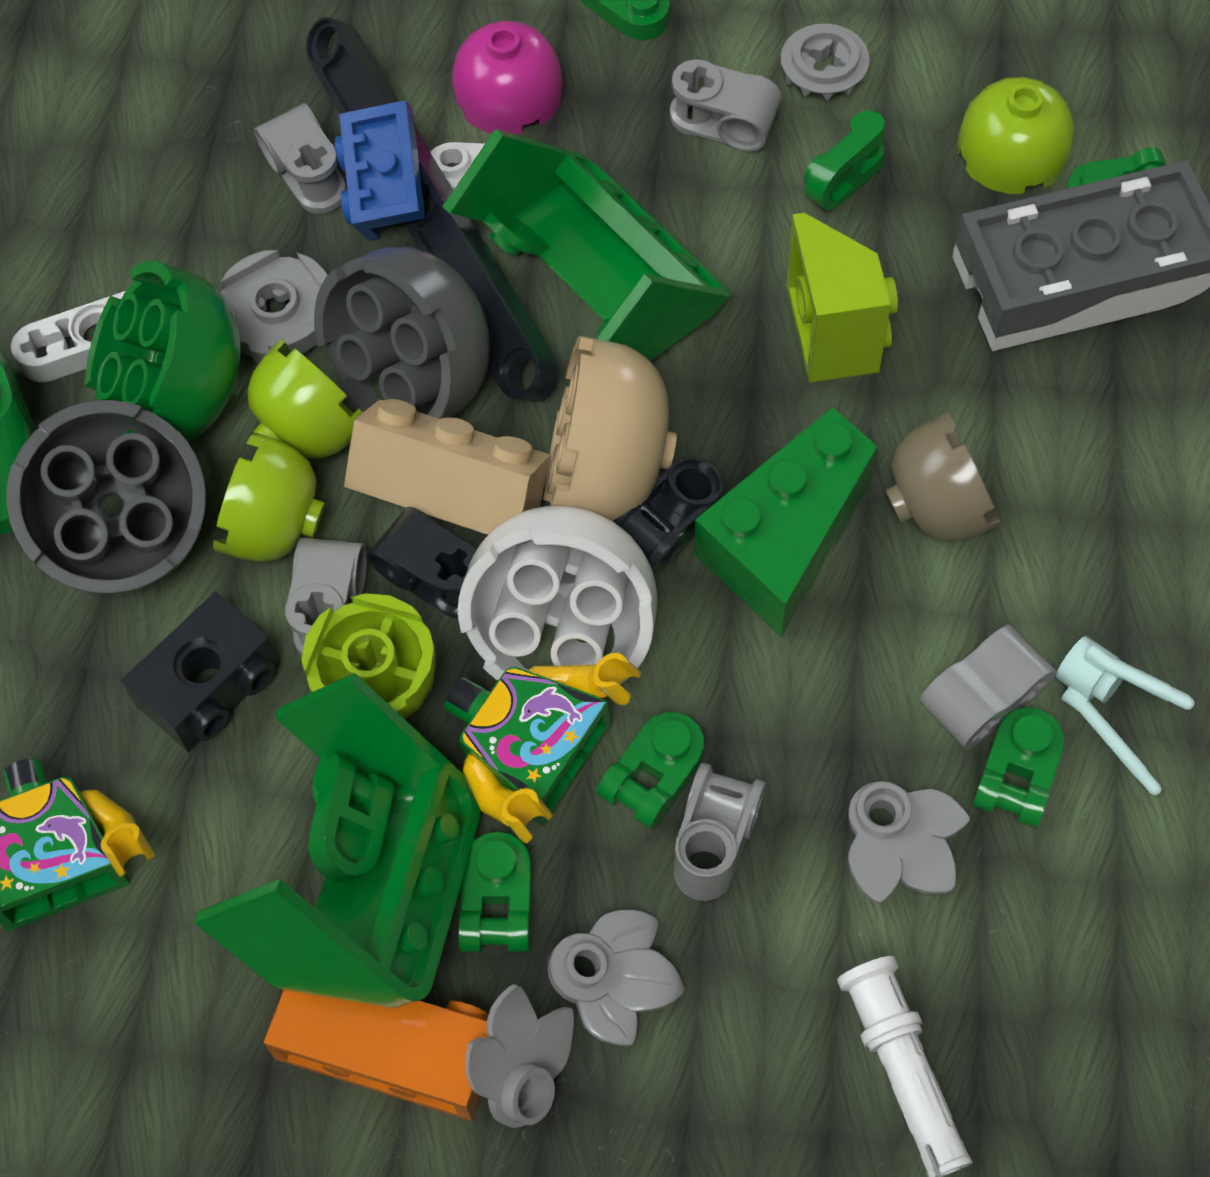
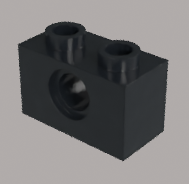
[120,591,280,753]

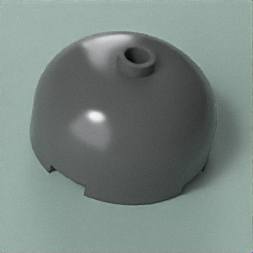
[314,247,490,419]
[6,400,206,595]

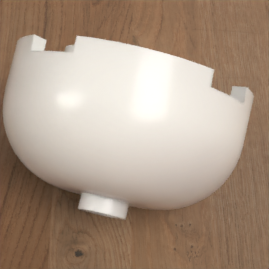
[458,506,657,685]

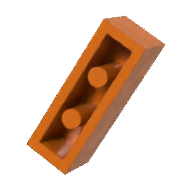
[263,990,488,1122]

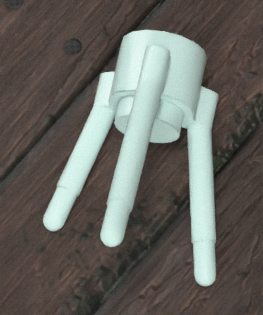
[1056,636,1195,796]

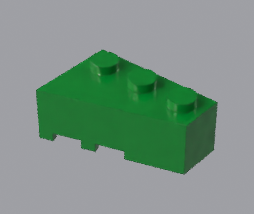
[694,407,877,638]

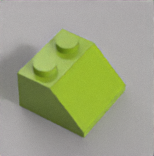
[786,213,898,383]

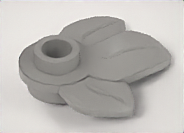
[848,781,970,904]
[548,910,684,1047]
[465,984,574,1128]

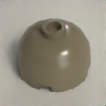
[885,412,1001,541]

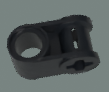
[613,457,723,574]
[366,506,477,619]

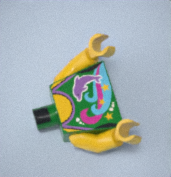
[444,653,641,843]
[0,759,155,932]

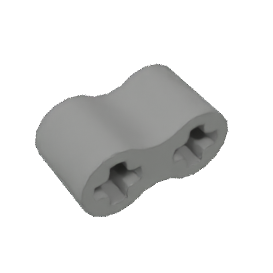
[920,624,1057,750]

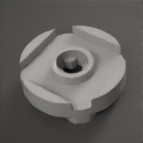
[221,250,327,364]

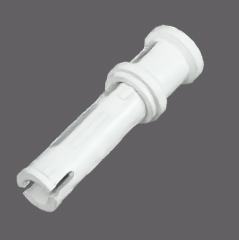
[837,956,973,1177]

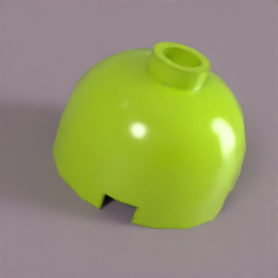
[957,77,1075,195]
[247,339,363,459]
[213,432,325,563]
[301,593,437,719]

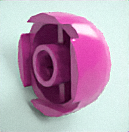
[452,20,563,134]

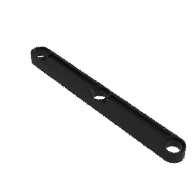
[306,17,558,403]

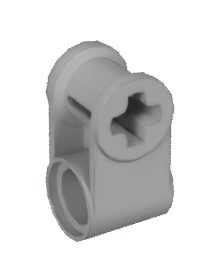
[669,59,782,152]
[254,103,347,214]
[285,537,367,656]
[674,762,766,901]

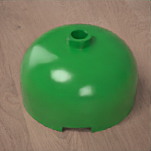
[85,260,240,443]

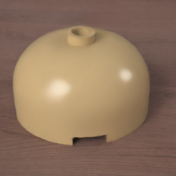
[543,336,677,521]

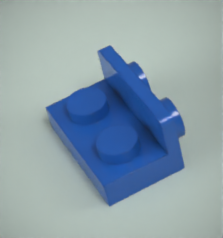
[335,100,425,240]

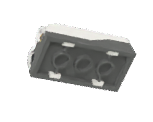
[952,160,1210,351]

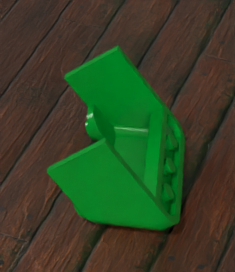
[442,129,730,362]
[194,673,480,1008]

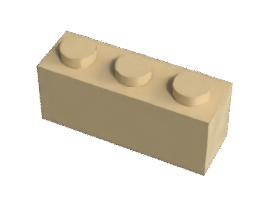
[344,399,551,535]

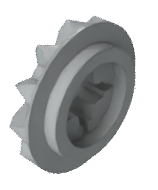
[780,24,870,101]

